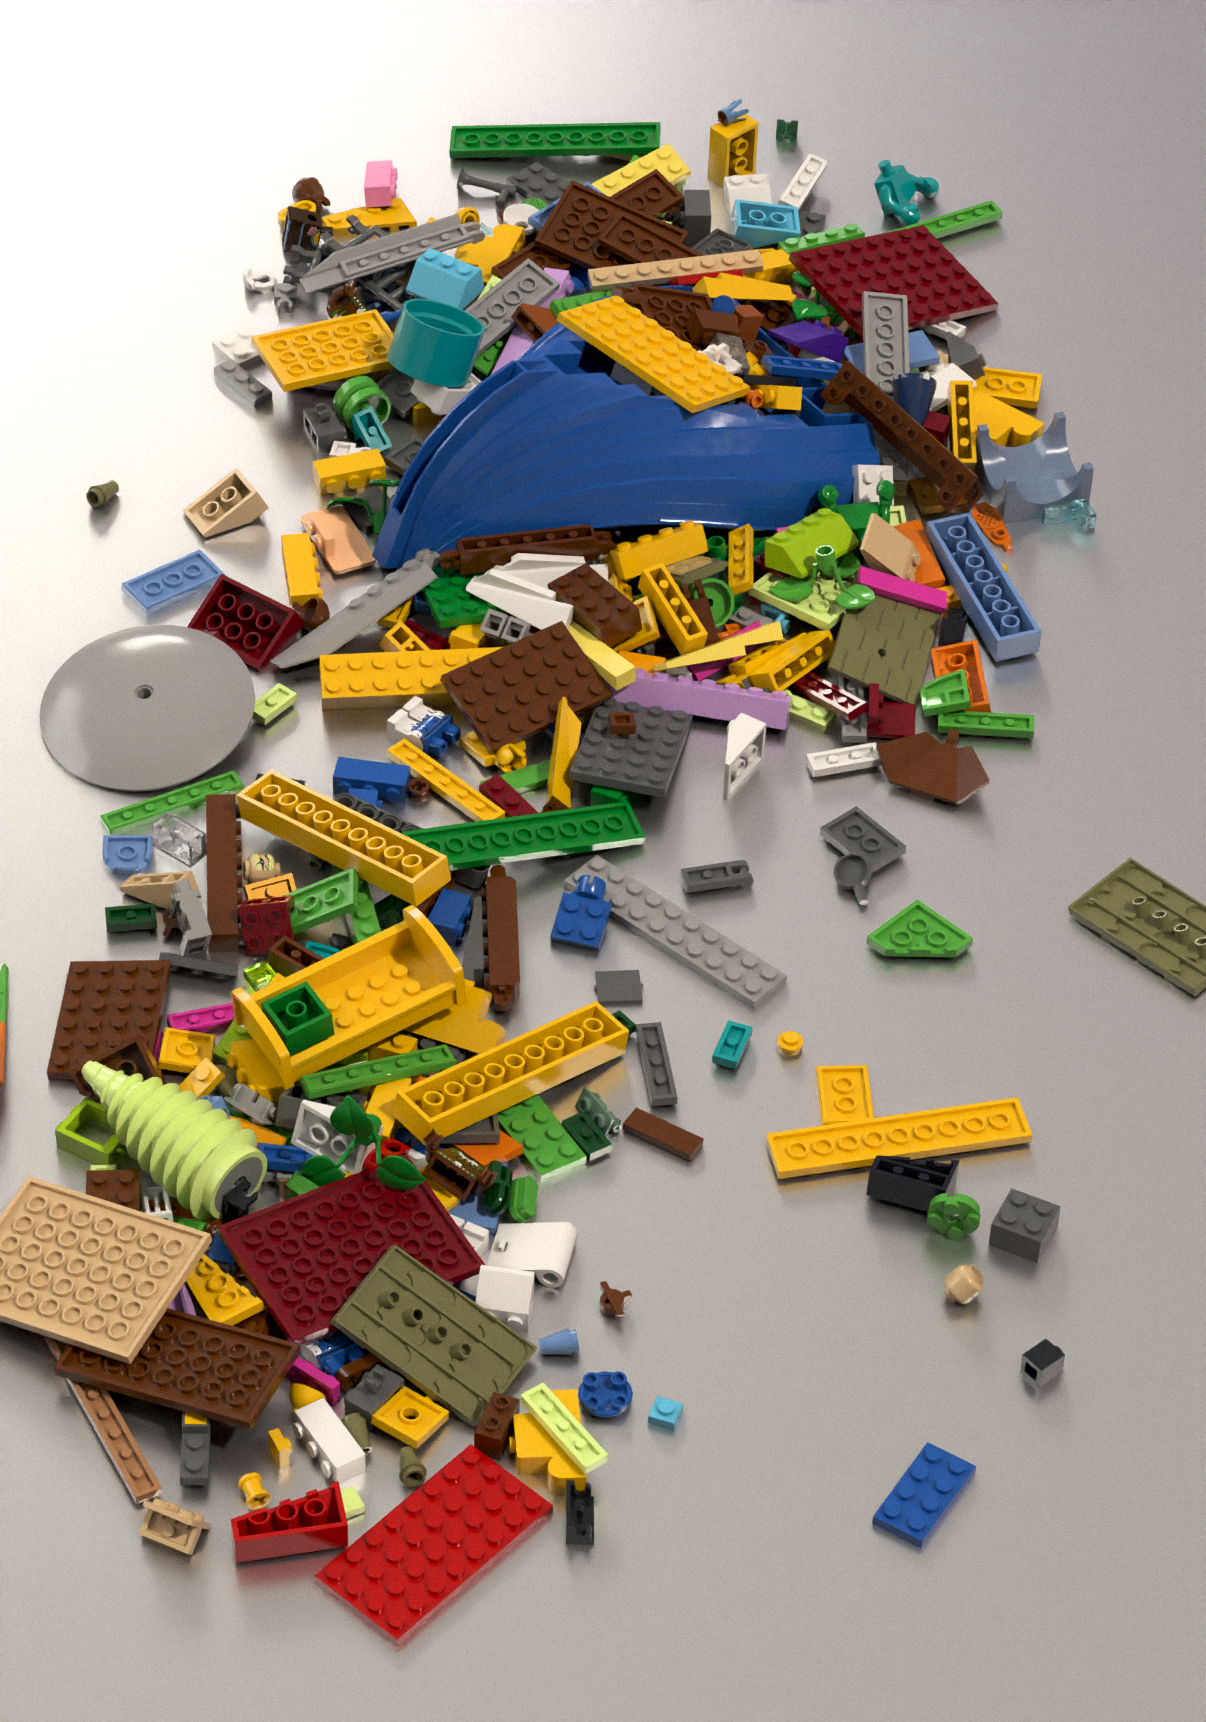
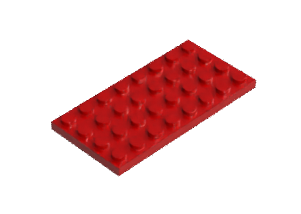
[314,1444,553,1646]

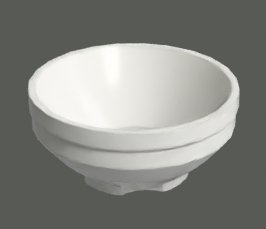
[503,203,539,236]

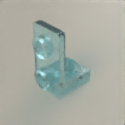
[1042,498,1097,534]

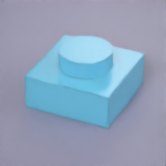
[648,1396,683,1431]

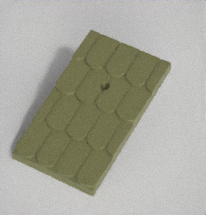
[827,569,941,705]
[1068,858,1206,996]
[330,1245,537,1427]

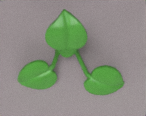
[769,545,876,610]

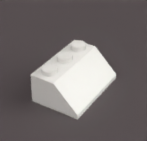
[919,362,977,413]

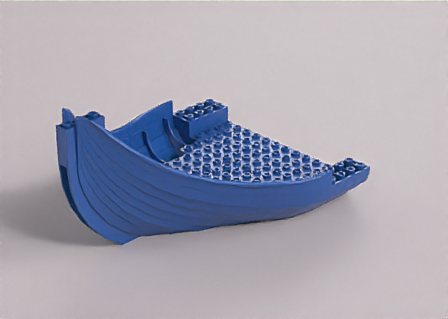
[372,285,880,571]

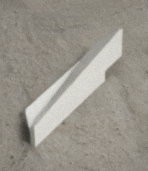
[493,553,608,589]
[466,568,573,630]

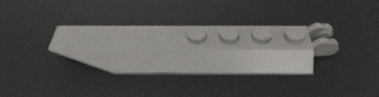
[299,213,486,294]
[269,548,440,669]

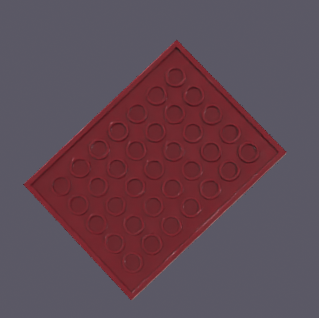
[788,225,999,339]
[217,1154,485,1345]

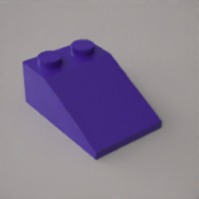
[767,320,849,363]

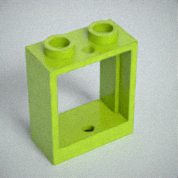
[55,1097,127,1165]

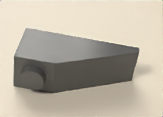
[945,331,987,380]

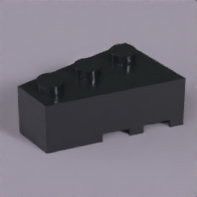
[866,1155,959,1212]

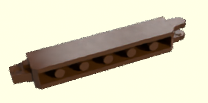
[440,524,615,575]
[481,864,520,1011]

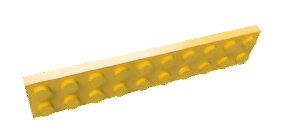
[766,1097,1032,1179]

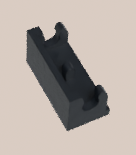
[222,1179,258,1223]
[566,1480,594,1545]

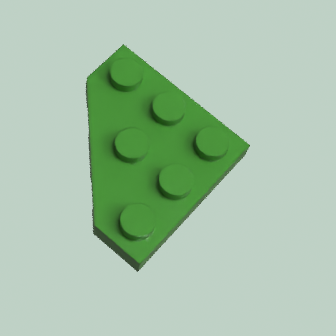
[866,900,973,957]

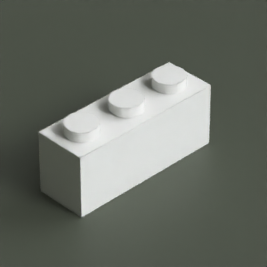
[293,1398,366,1484]

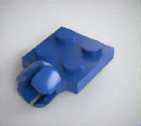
[550,875,612,951]

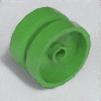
[333,376,391,431]
[678,576,734,628]

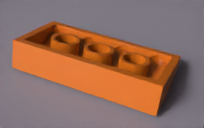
[894,520,945,588]
[931,639,991,713]

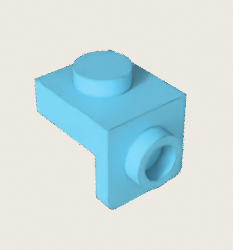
[761,602,791,634]

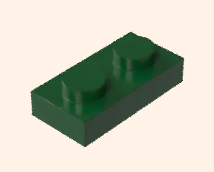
[105,903,157,932]
[562,1111,612,1161]

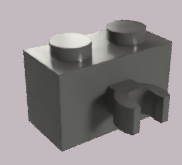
[304,403,347,454]
[344,1364,404,1431]

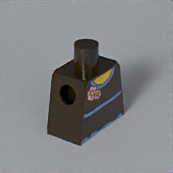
[282,206,333,252]

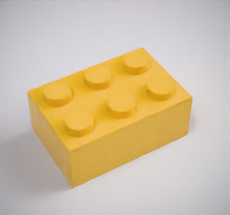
[707,114,759,189]

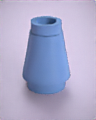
[539,1328,580,1355]

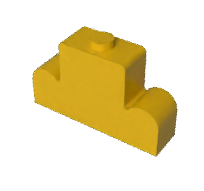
[455,224,526,288]
[973,388,1045,447]
[403,979,506,1054]
[509,1389,586,1495]

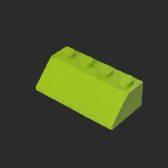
[765,508,859,579]

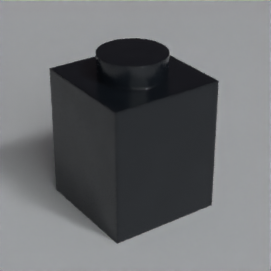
[1020,1339,1065,1388]

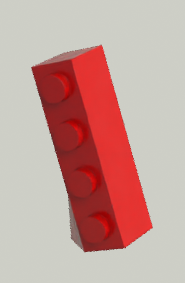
[231,1481,348,1563]

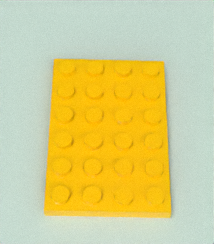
[252,309,395,392]

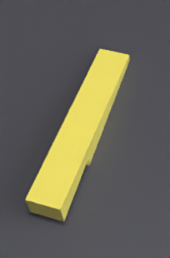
[568,620,636,691]
[654,621,783,671]

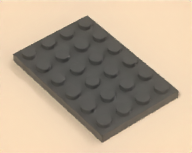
[569,697,693,798]

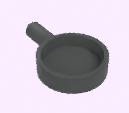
[834,853,872,905]

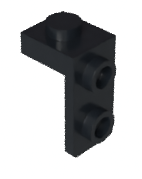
[938,608,968,646]

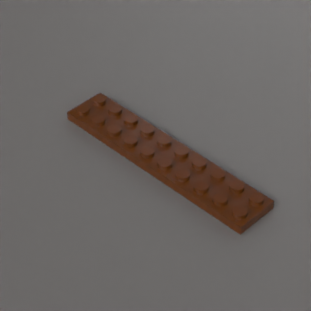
[491,169,684,280]
[597,211,803,344]

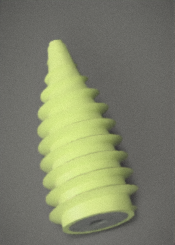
[81,1061,267,1221]

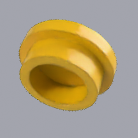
[777,1031,803,1055]

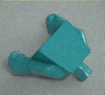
[874,160,939,226]

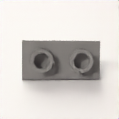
[224,1083,278,1127]

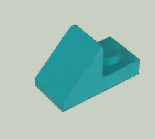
[352,406,392,453]

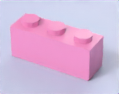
[364,160,398,207]

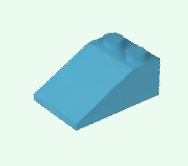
[730,199,801,248]

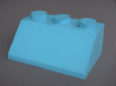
[406,248,485,310]

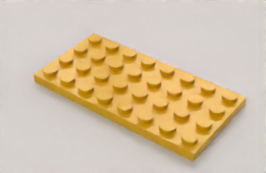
[556,296,750,413]

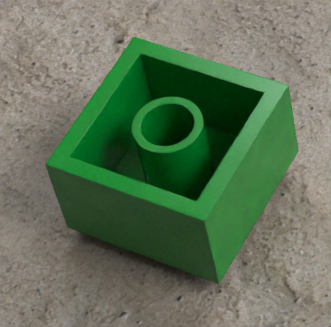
[261,981,335,1056]

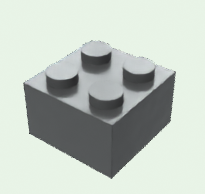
[678,190,711,248]
[989,1188,1061,1263]

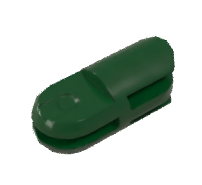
[484,1160,513,1215]

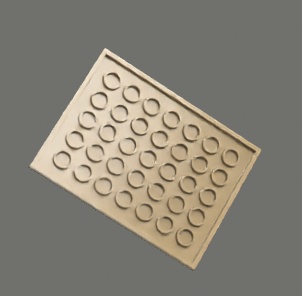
[0,1176,213,1364]

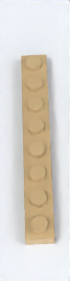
[588,249,763,292]

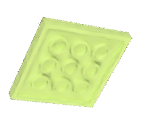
[749,569,855,630]

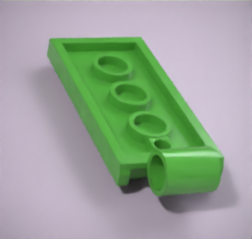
[283,867,358,935]

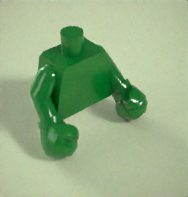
[818,480,895,549]

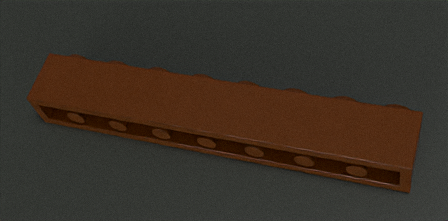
[206,794,243,953]

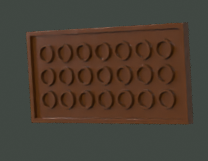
[53,1308,301,1430]

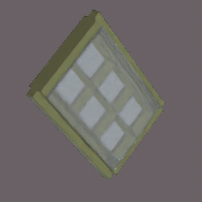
[639,555,729,585]

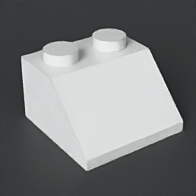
[723,173,772,218]
[475,1265,535,1332]

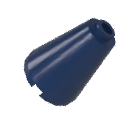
[892,373,937,426]

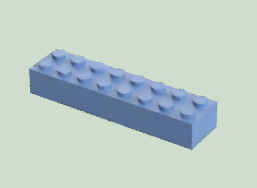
[926,513,1041,662]

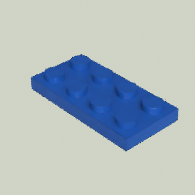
[872,1442,976,1548]

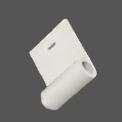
[486,1222,578,1288]

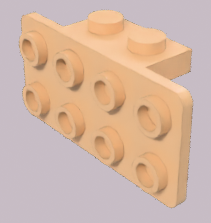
[301,506,376,574]

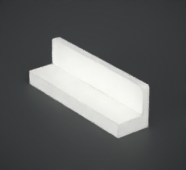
[778,153,828,211]

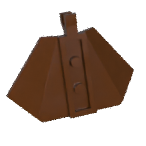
[876,729,990,805]

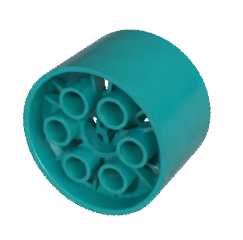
[387,299,485,387]

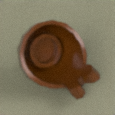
[292,177,331,212]
[290,597,330,632]

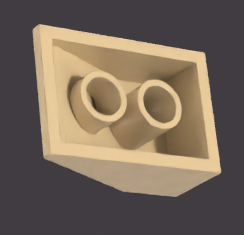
[183,468,269,538]
[860,513,921,582]

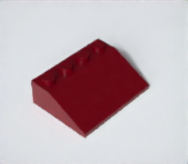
[187,574,304,671]

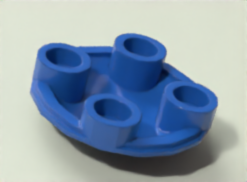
[578,1371,633,1418]

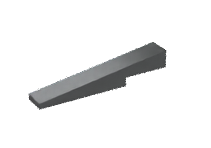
[462,897,484,987]

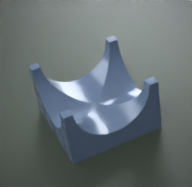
[975,412,1094,524]

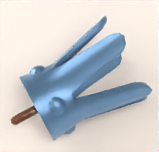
[718,99,749,126]

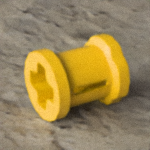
[237,1472,271,1510]

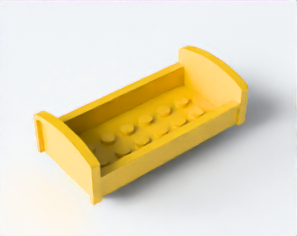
[231,905,467,1090]

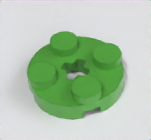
[927,1193,981,1240]

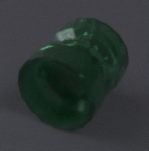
[776,119,798,142]

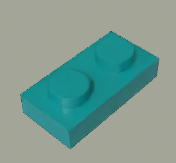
[712,1020,753,1069]

